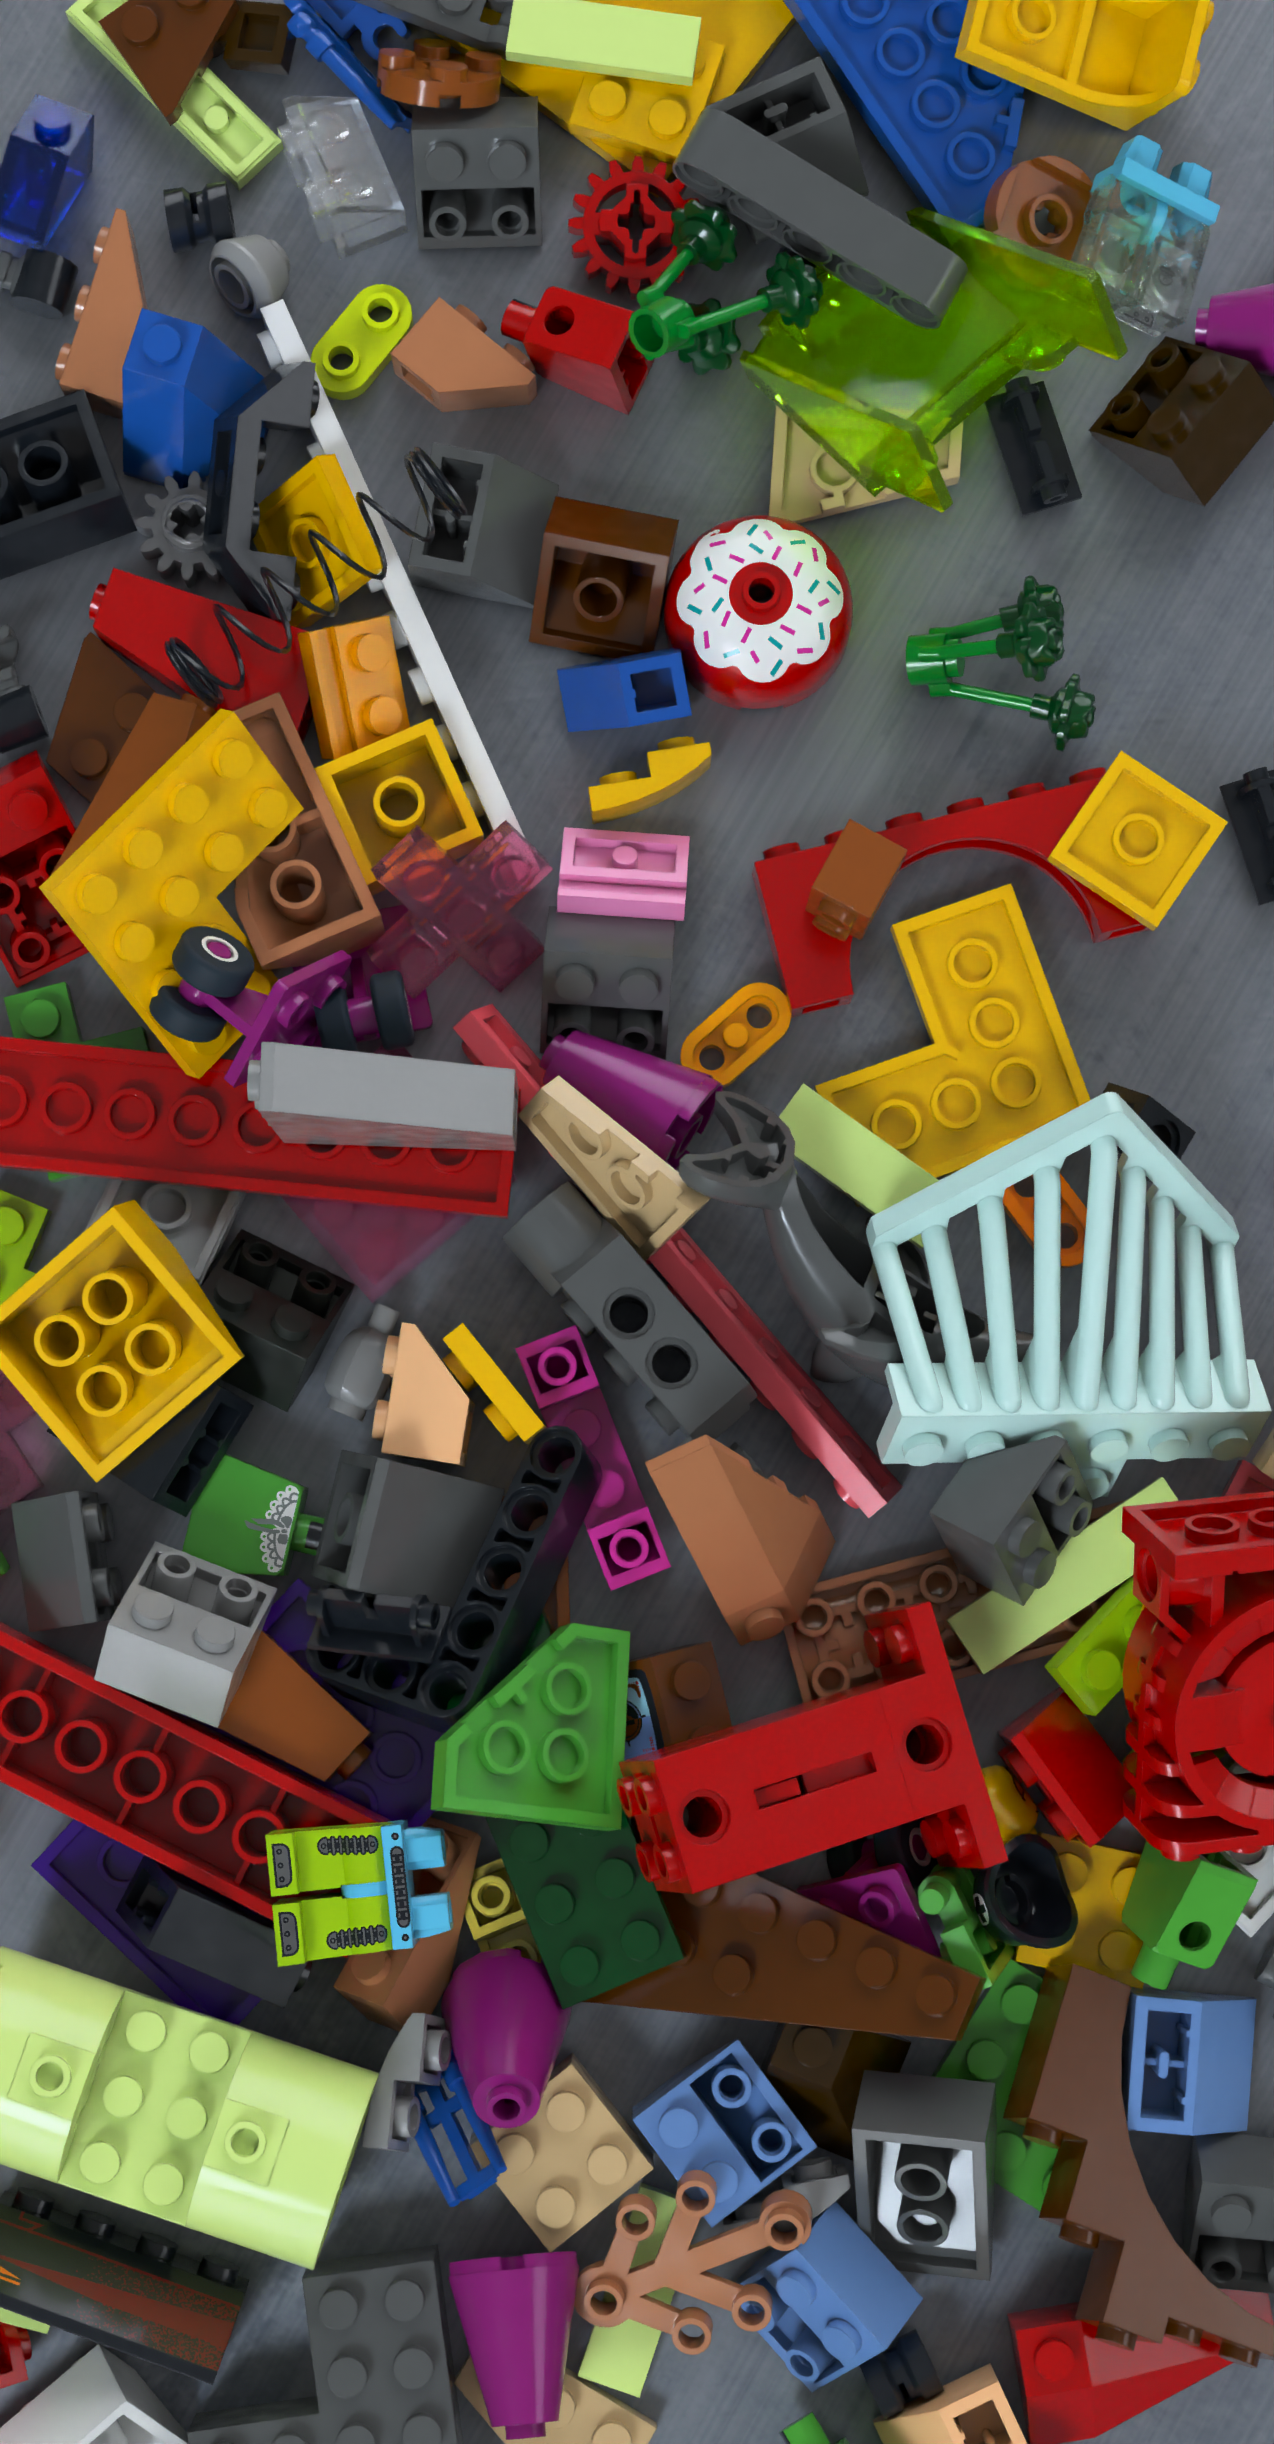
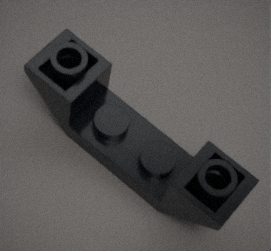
[202,361,320,621]

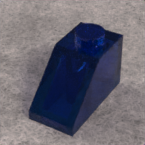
[0,94,95,252]

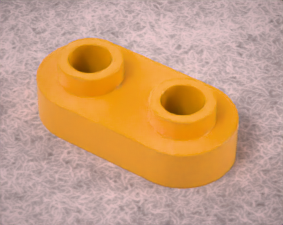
[680,982,791,1088]

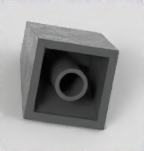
[311,1450,505,1609]

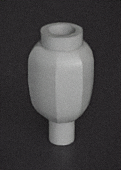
[325,1303,400,1422]

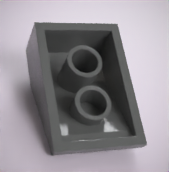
[852,2070,997,2281]

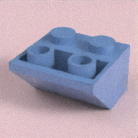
[1121,1987,1257,2136]
[632,2037,817,2228]
[735,2202,923,2392]

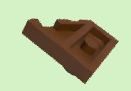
[98,0,239,126]
[46,632,158,804]

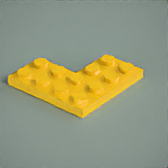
[39,709,304,1079]
[814,883,1091,1207]

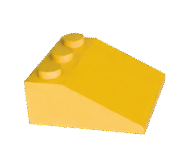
[0,1199,244,1483]

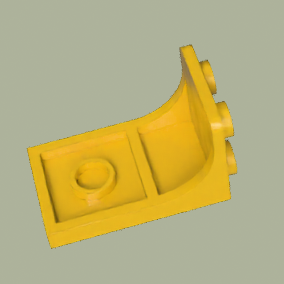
[954,0,1214,131]

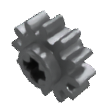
[135,471,221,588]

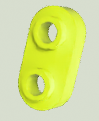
[311,284,413,400]

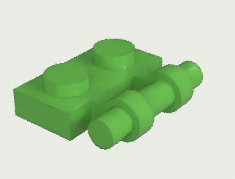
[917,1863,1016,1990]

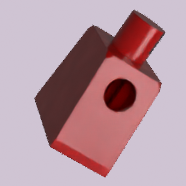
[501,286,654,415]

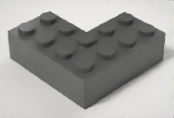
[187,2245,464,2444]

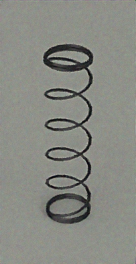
[164,447,467,708]

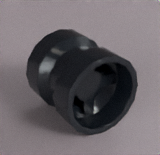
[163,181,236,253]
[859,2329,944,2419]

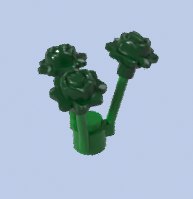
[628,199,824,375]
[906,575,1096,752]

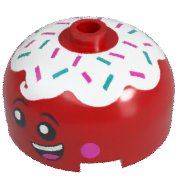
[664,515,853,710]

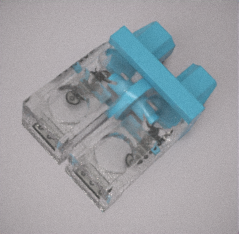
[1055,135,1220,338]

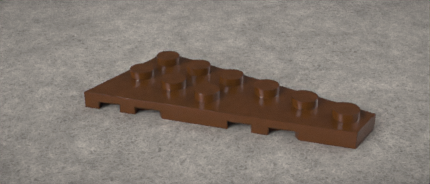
[582,1818,987,2041]

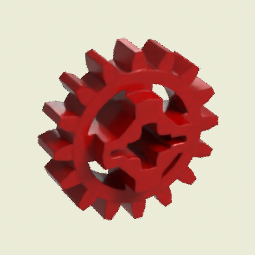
[568,156,700,300]

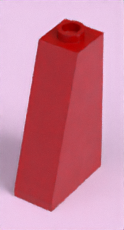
[89,567,313,744]

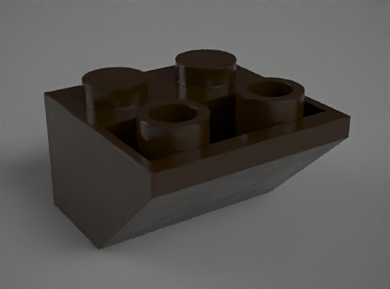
[1089,336,1274,507]

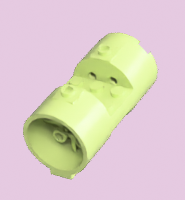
[0,1946,379,2270]

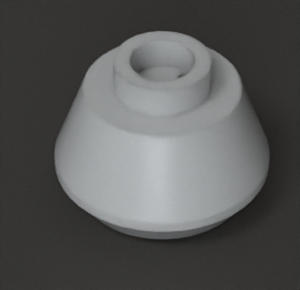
[209,234,290,319]

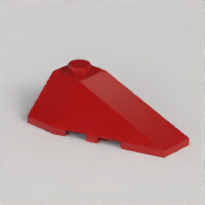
[1007,2288,1274,2444]

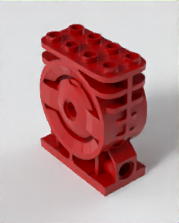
[1122,1491,1274,1862]

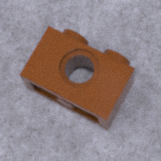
[805,819,908,941]

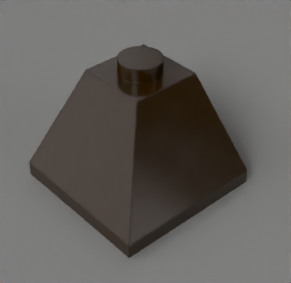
[760,2022,911,2161]

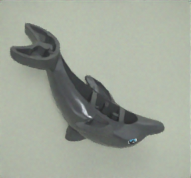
[679,1091,1033,1388]

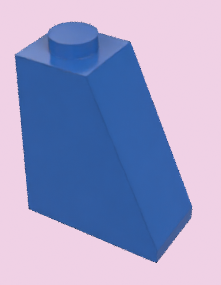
[122,308,269,489]

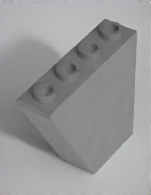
[247,1042,519,1151]

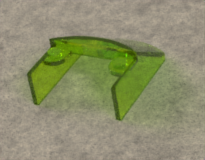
[739,207,1128,513]

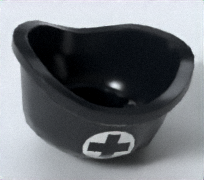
[973,1833,1078,1949]

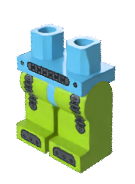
[265,1820,453,1967]

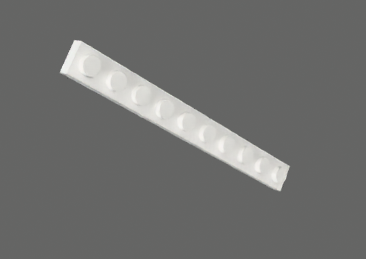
[256,299,539,889]

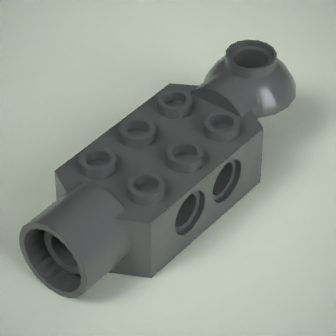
[502,1180,768,1479]

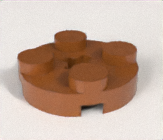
[377,38,502,109]
[981,155,1105,287]

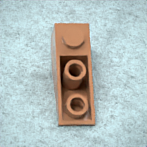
[55,208,148,420]
[333,1817,481,2032]

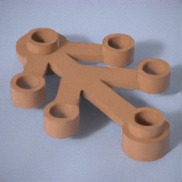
[574,2170,813,2355]

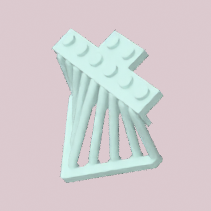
[866,1092,1272,1500]

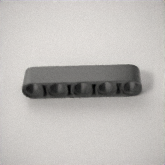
[672,109,968,329]

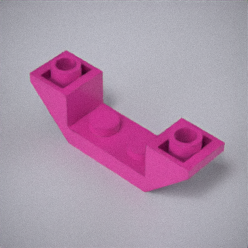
[515,1325,671,1591]

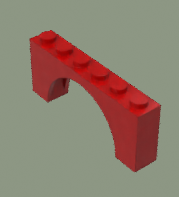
[752,767,1150,1018]

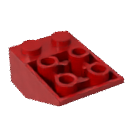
[0,750,89,988]

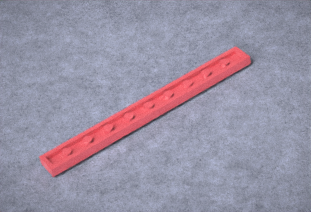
[453,1004,903,1518]

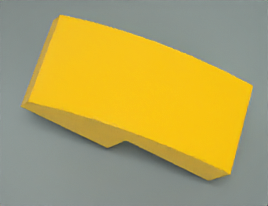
[588,736,712,824]

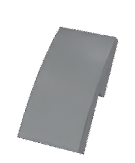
[362,2013,452,2152]
[723,2157,851,2232]

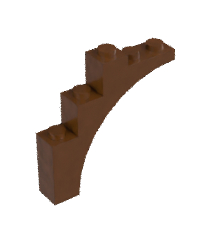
[1003,1963,1274,2368]

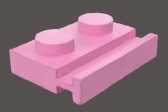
[557,827,690,921]

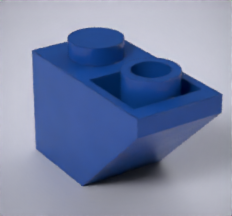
[557,648,692,732]

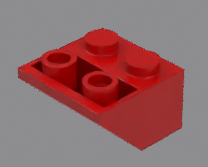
[997,1687,1133,1848]

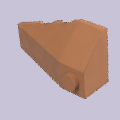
[234,692,387,970]
[645,1434,836,1646]

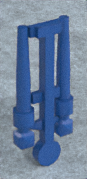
[283,0,412,134]
[414,2049,507,2207]

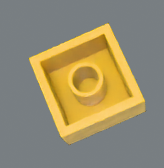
[314,718,484,896]

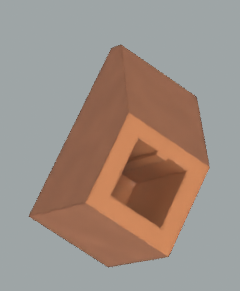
[391,297,537,412]

